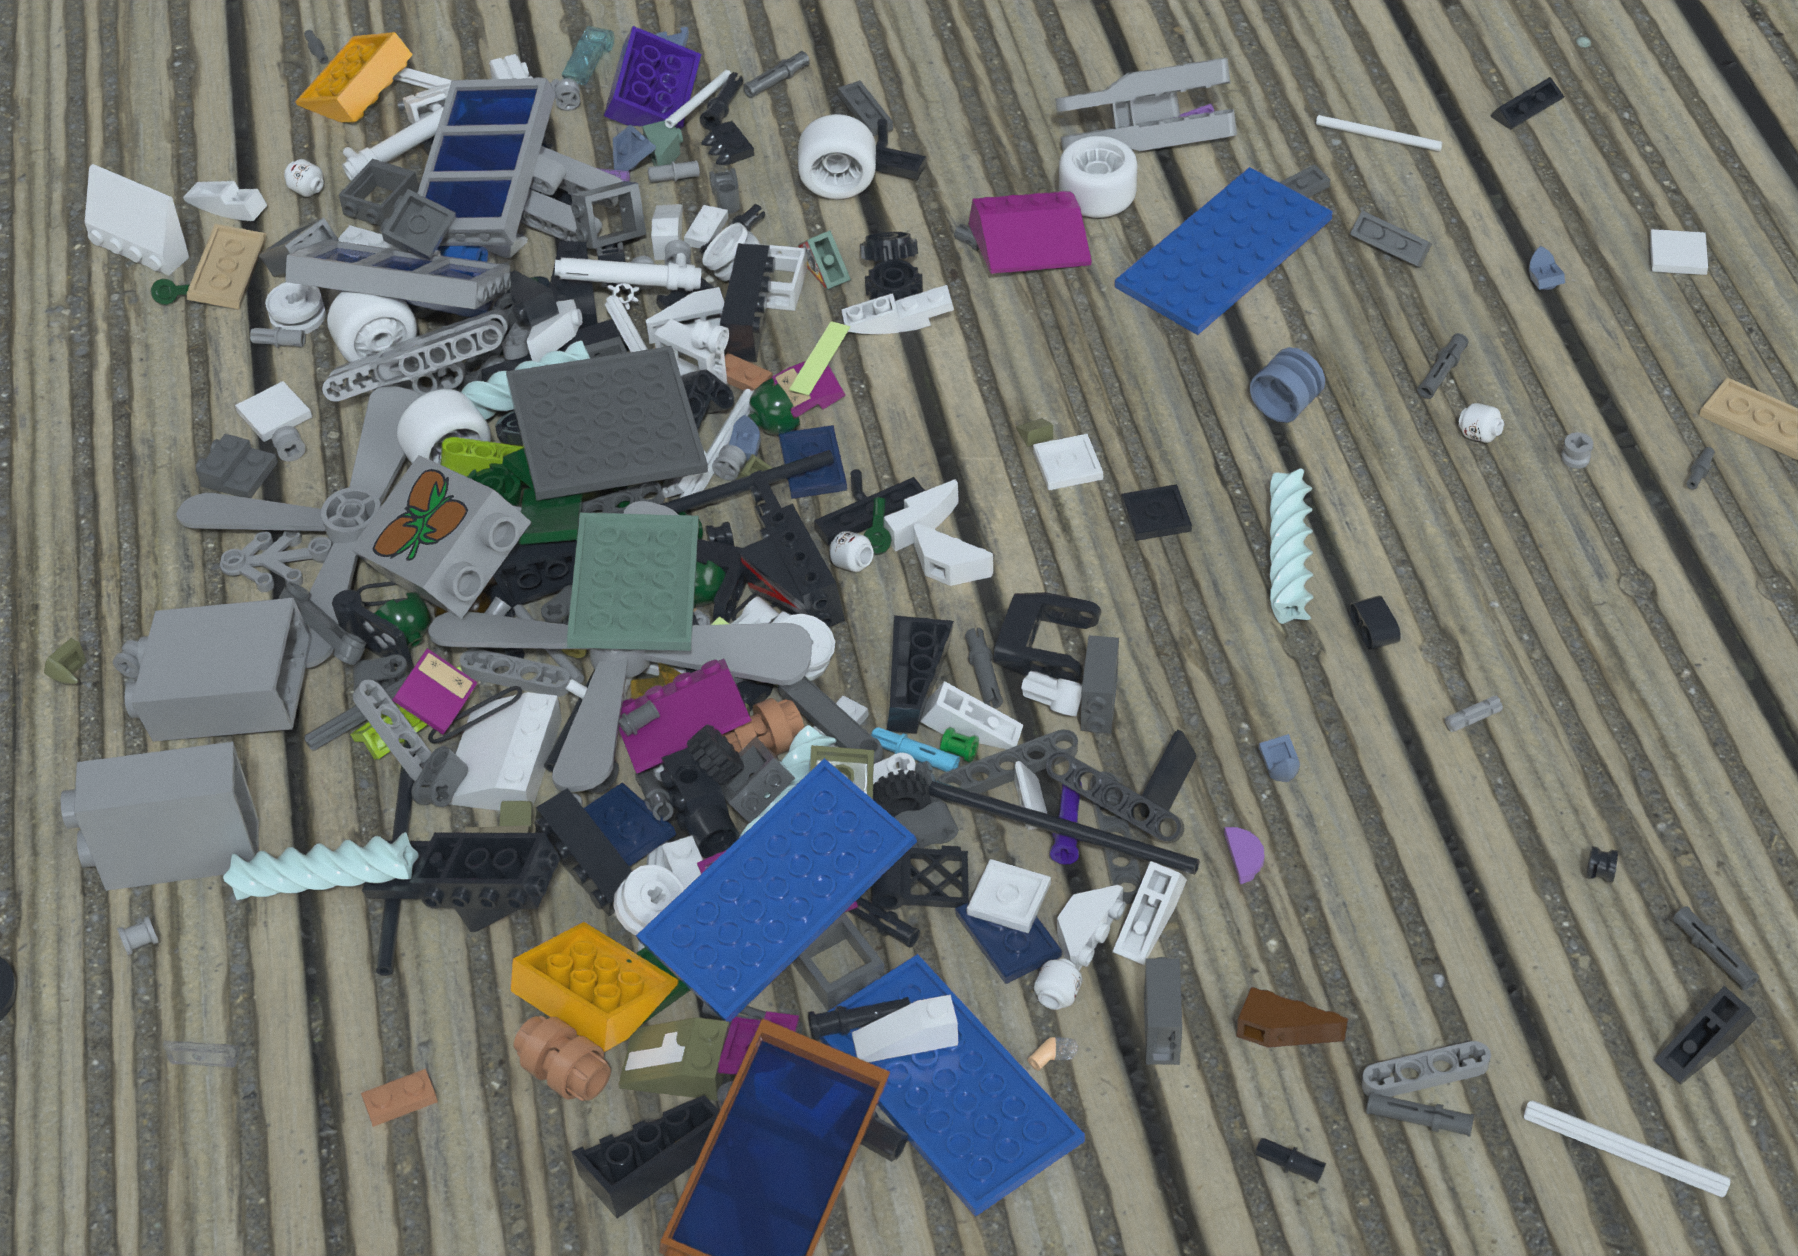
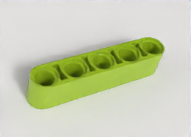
[440,437,528,486]

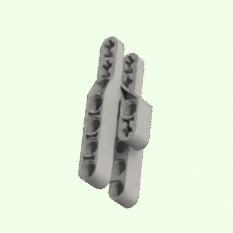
[1055,58,1237,151]
[442,135,622,242]
[322,309,509,402]

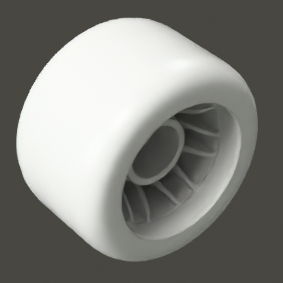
[798,114,876,199]
[1059,136,1137,218]
[327,291,417,370]
[397,389,491,464]

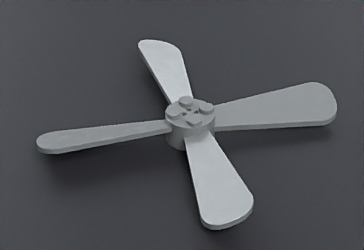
[176,385,521,668]
[428,501,812,792]

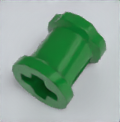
[940,727,979,763]

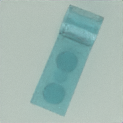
[562,26,615,85]

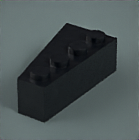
[549,241,598,329]
[720,243,776,362]
[493,540,577,607]
[886,615,954,734]
[534,788,632,916]
[571,1095,730,1219]

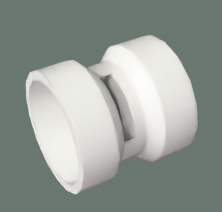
[691,320,729,354]

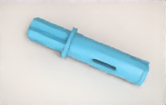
[871,727,960,772]

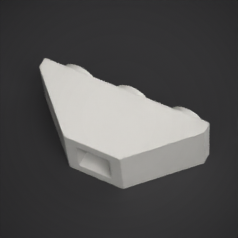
[914,523,993,586]
[1057,885,1126,971]

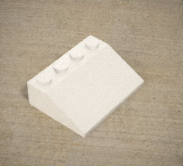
[85,164,189,276]
[440,692,562,811]

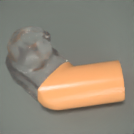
[1028,1037,1079,1071]

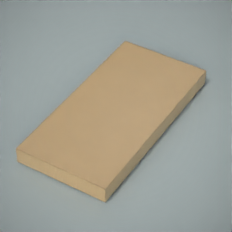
[187,224,266,310]
[1699,377,1798,460]

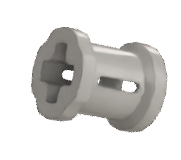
[117,916,159,955]

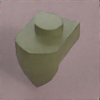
[44,638,87,685]

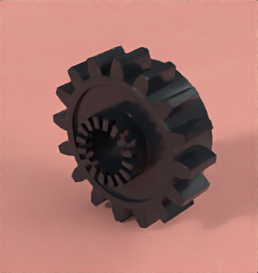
[860,231,918,263]
[865,259,923,301]

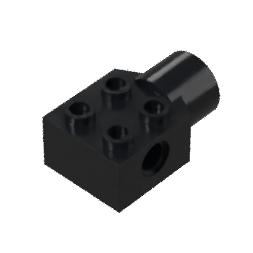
[660,747,739,858]

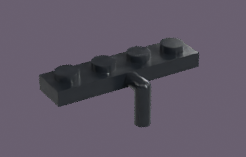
[875,119,926,180]
[814,469,925,546]

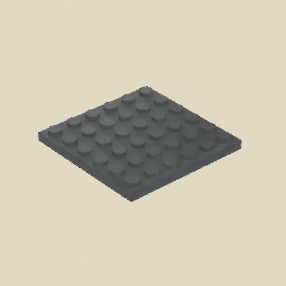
[506,346,708,500]

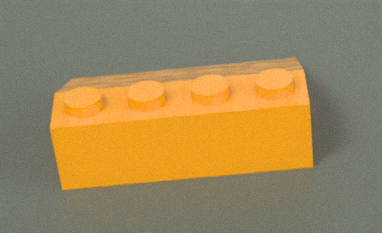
[295,32,412,123]
[511,922,678,1052]

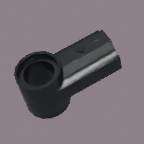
[834,1100,908,1162]

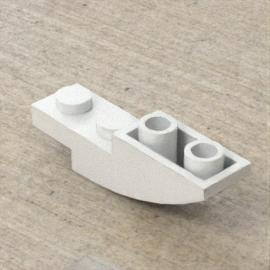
[841,285,954,334]

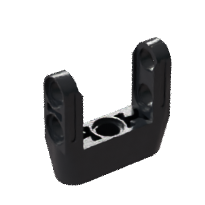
[696,539,747,623]
[993,592,1102,682]

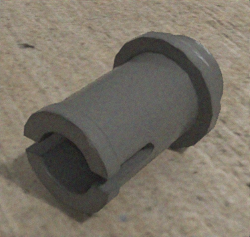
[618,700,660,736]

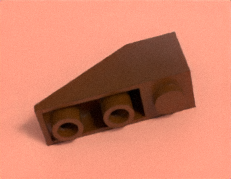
[1236,987,1349,1048]

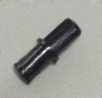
[1255,1138,1326,1184]

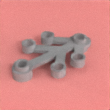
[220,530,332,592]

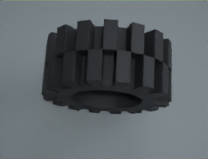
[687,724,744,784]
[873,770,931,817]

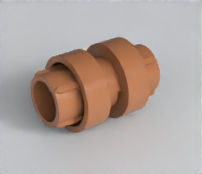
[722,698,804,755]
[514,1016,611,1101]

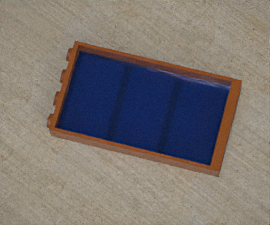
[659,1018,890,1256]

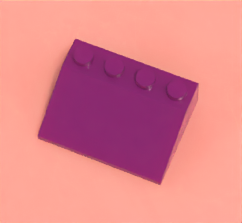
[968,191,1092,274]
[619,658,751,774]

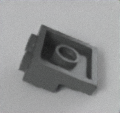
[381,189,456,260]
[196,433,278,498]

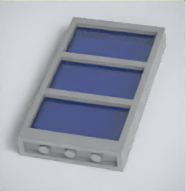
[417,77,555,246]
[285,240,511,309]

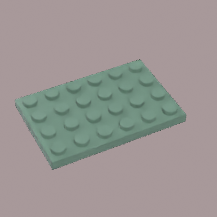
[567,513,699,651]

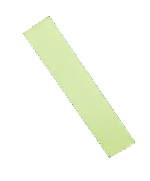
[789,321,851,395]

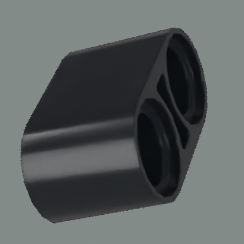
[1349,595,1401,650]

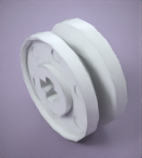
[702,223,759,281]
[265,282,326,334]
[779,614,835,681]
[614,864,685,936]

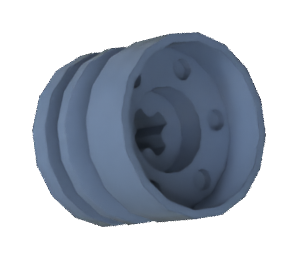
[1250,347,1325,423]

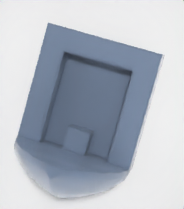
[1529,246,1565,290]
[729,415,761,461]
[1259,734,1300,782]

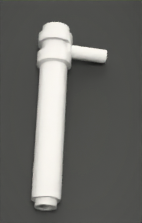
[342,104,467,181]
[554,253,701,291]

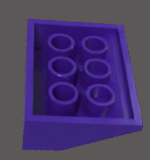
[604,26,701,130]

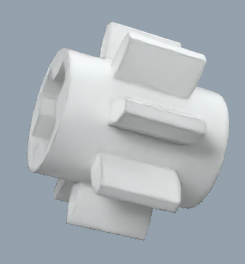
[607,283,639,310]

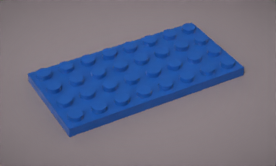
[1115,167,1333,335]
[636,758,917,1023]
[820,954,1085,1217]

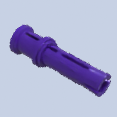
[1050,781,1082,865]

